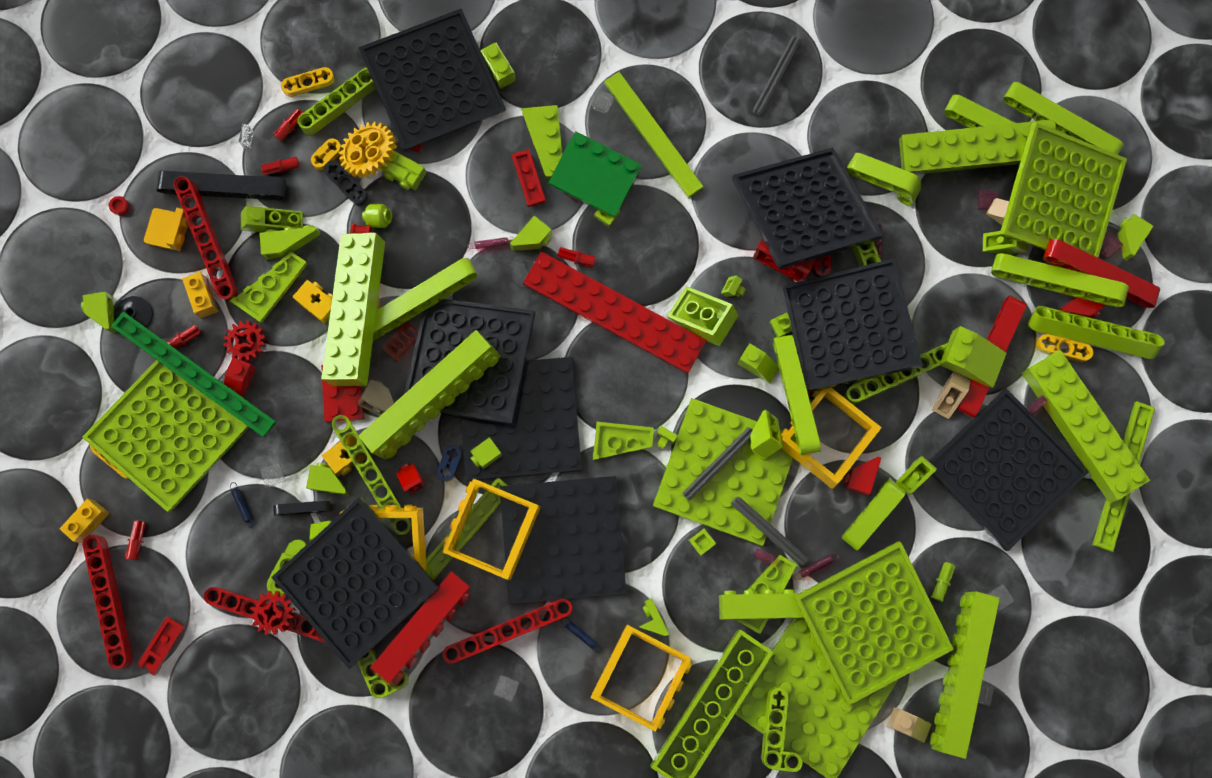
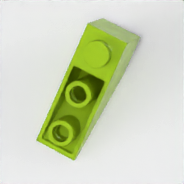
[241,206,303,232]
[260,225,320,260]

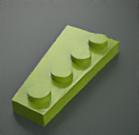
[521,105,562,179]
[230,252,308,324]
[733,555,797,634]

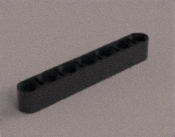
[156,171,287,201]

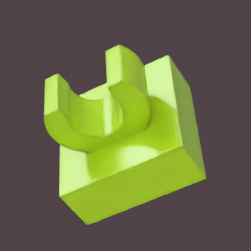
[721,275,746,297]
[769,313,792,337]
[656,426,678,449]

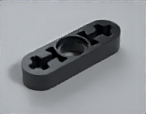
[324,161,368,206]
[273,501,331,516]

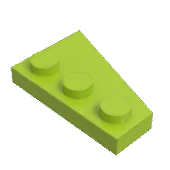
[593,422,654,460]

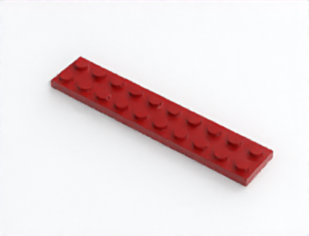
[523,251,706,374]

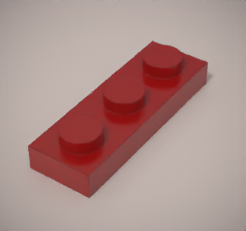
[511,149,546,208]

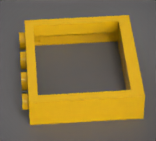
[781,388,882,489]
[443,479,541,580]
[340,505,427,572]
[591,625,693,732]

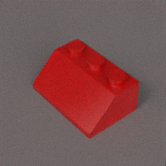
[753,238,815,282]

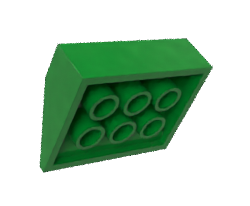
[548,131,642,218]

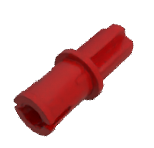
[273,108,303,142]
[261,156,300,176]
[558,247,595,268]
[166,325,201,349]
[125,520,146,561]

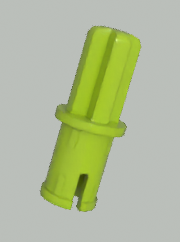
[931,562,955,602]

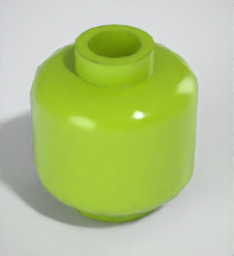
[362,204,392,229]

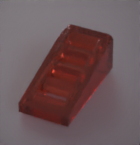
[381,321,418,362]

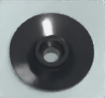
[114,296,153,328]

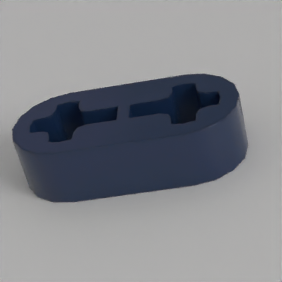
[437,445,462,482]

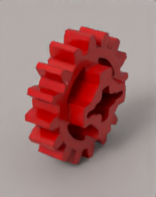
[223,320,267,362]
[250,591,295,635]

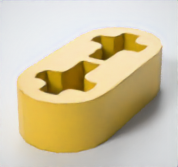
[311,139,342,171]

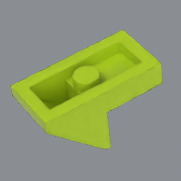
[896,456,937,495]
[639,598,669,636]

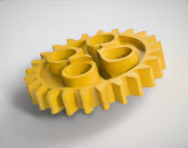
[339,122,397,178]

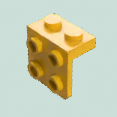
[144,208,189,251]

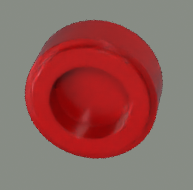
[109,196,130,216]

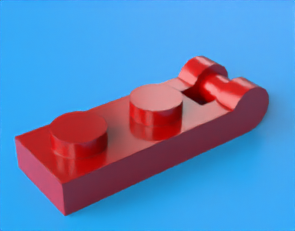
[137,617,186,676]

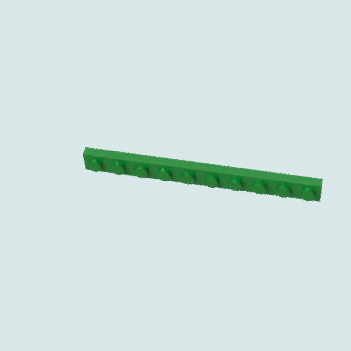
[111,311,276,438]

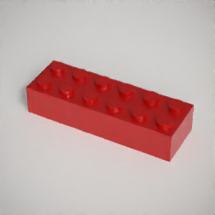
[370,572,470,687]

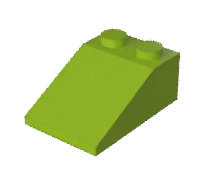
[667,286,739,346]
[939,326,1007,388]

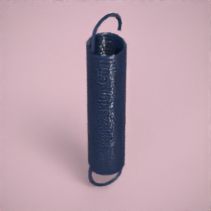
[230,482,253,528]
[561,617,602,653]

